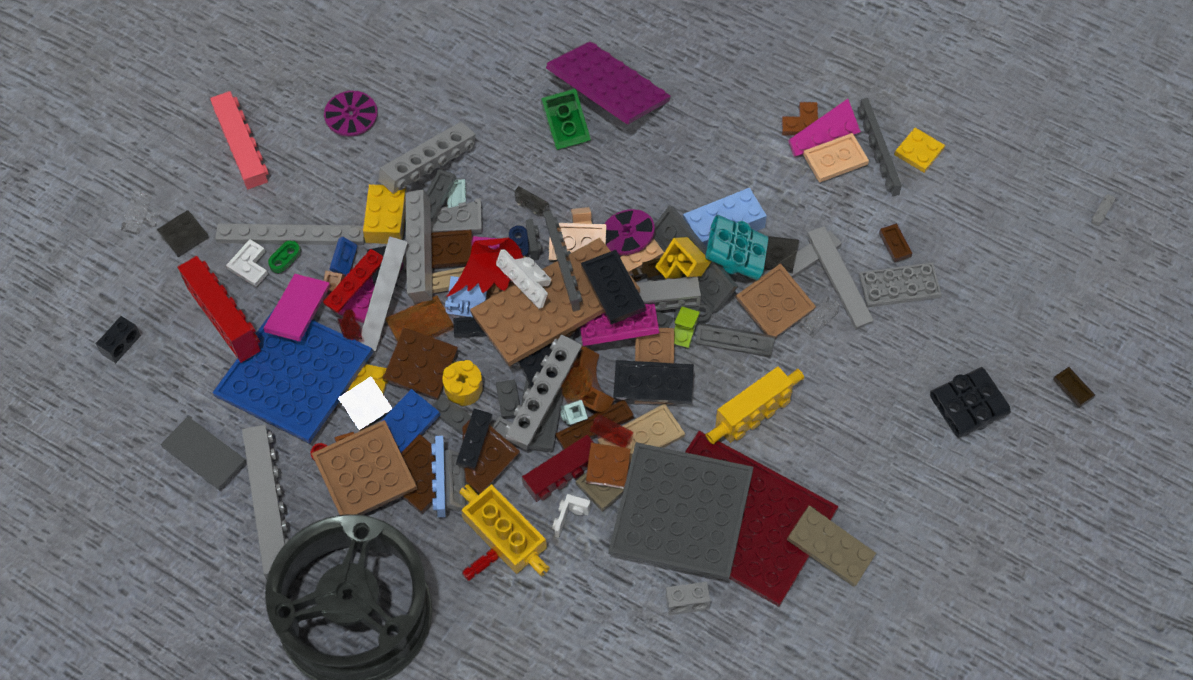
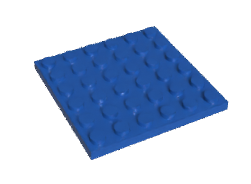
[212,308,374,444]

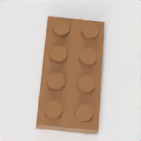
[635,328,674,404]

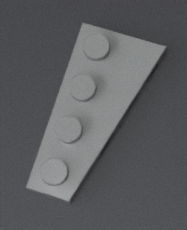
[431,198,482,233]

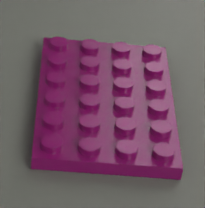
[546,41,671,125]

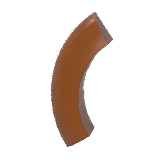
[568,346,614,412]

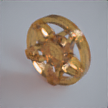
[561,366,593,402]

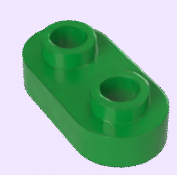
[268,241,301,273]

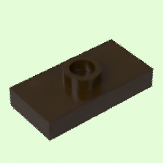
[1053,367,1095,408]

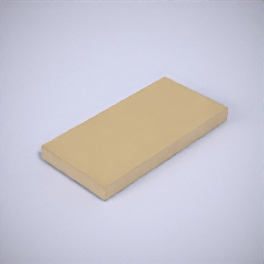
[597,403,685,467]

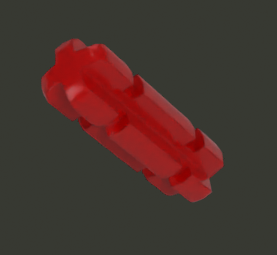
[462,549,498,581]

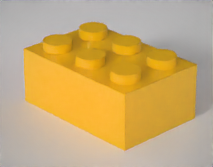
[363,184,407,244]

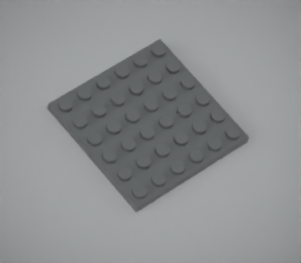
[608,442,753,581]

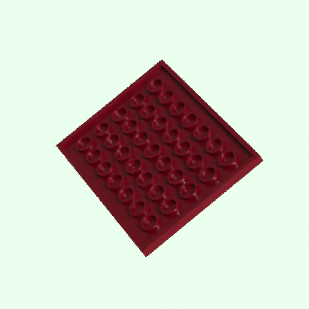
[685,430,839,607]

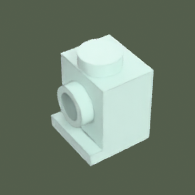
[560,400,588,425]

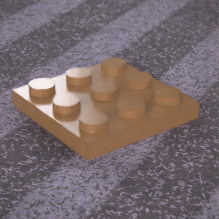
[735,264,816,338]

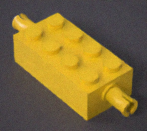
[706,366,804,444]
[459,484,550,576]

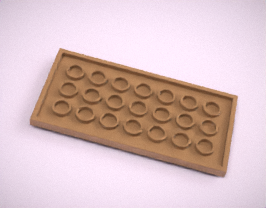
[470,237,640,366]

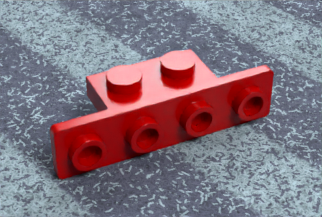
[323,249,383,313]

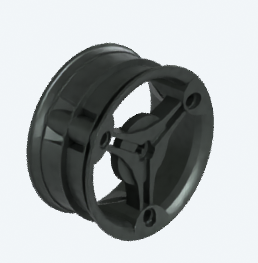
[265,514,432,680]

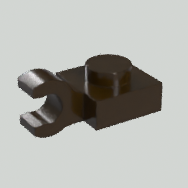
[631,258,664,282]

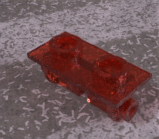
[337,309,362,340]
[589,414,633,448]

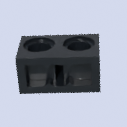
[95,316,141,364]

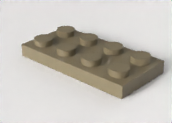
[787,506,876,587]

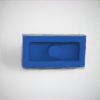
[329,236,357,277]

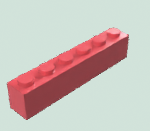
[210,91,269,190]

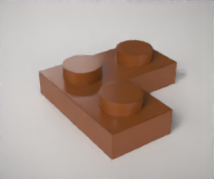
[782,102,818,135]

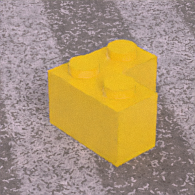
[655,237,711,279]

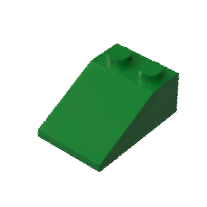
[541,89,591,150]

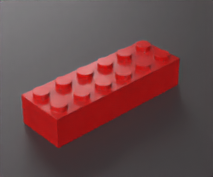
[177,256,260,363]

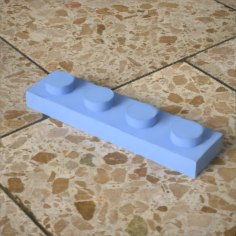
[432,436,446,517]

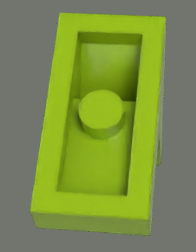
[674,307,700,348]

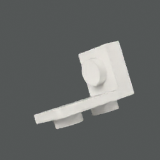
[552,494,591,538]

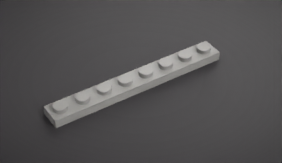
[215,224,365,245]

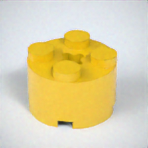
[443,360,483,406]

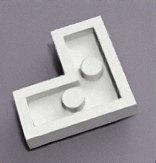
[226,239,268,287]

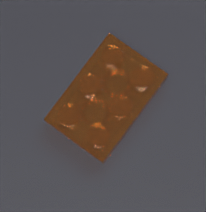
[386,296,454,342]

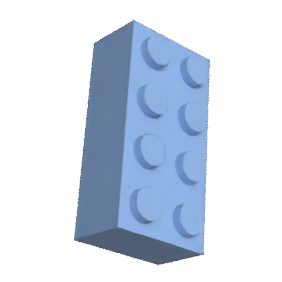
[683,188,767,247]

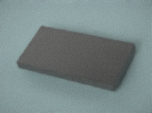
[161,416,247,491]

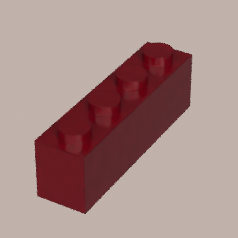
[522,434,594,502]

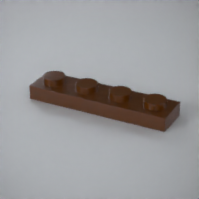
[555,400,634,450]

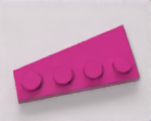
[788,99,861,157]

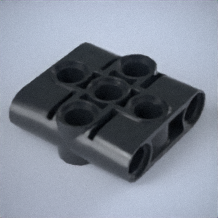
[930,367,1011,438]

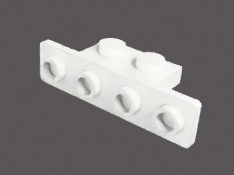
[496,249,552,308]

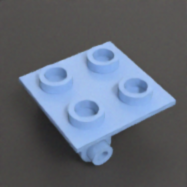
[445,276,487,317]

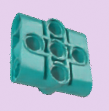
[705,215,768,280]

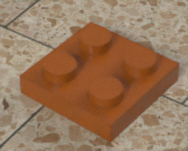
[585,443,631,489]

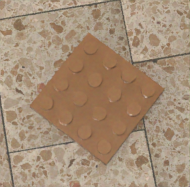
[312,420,417,515]

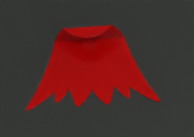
[446,237,523,297]

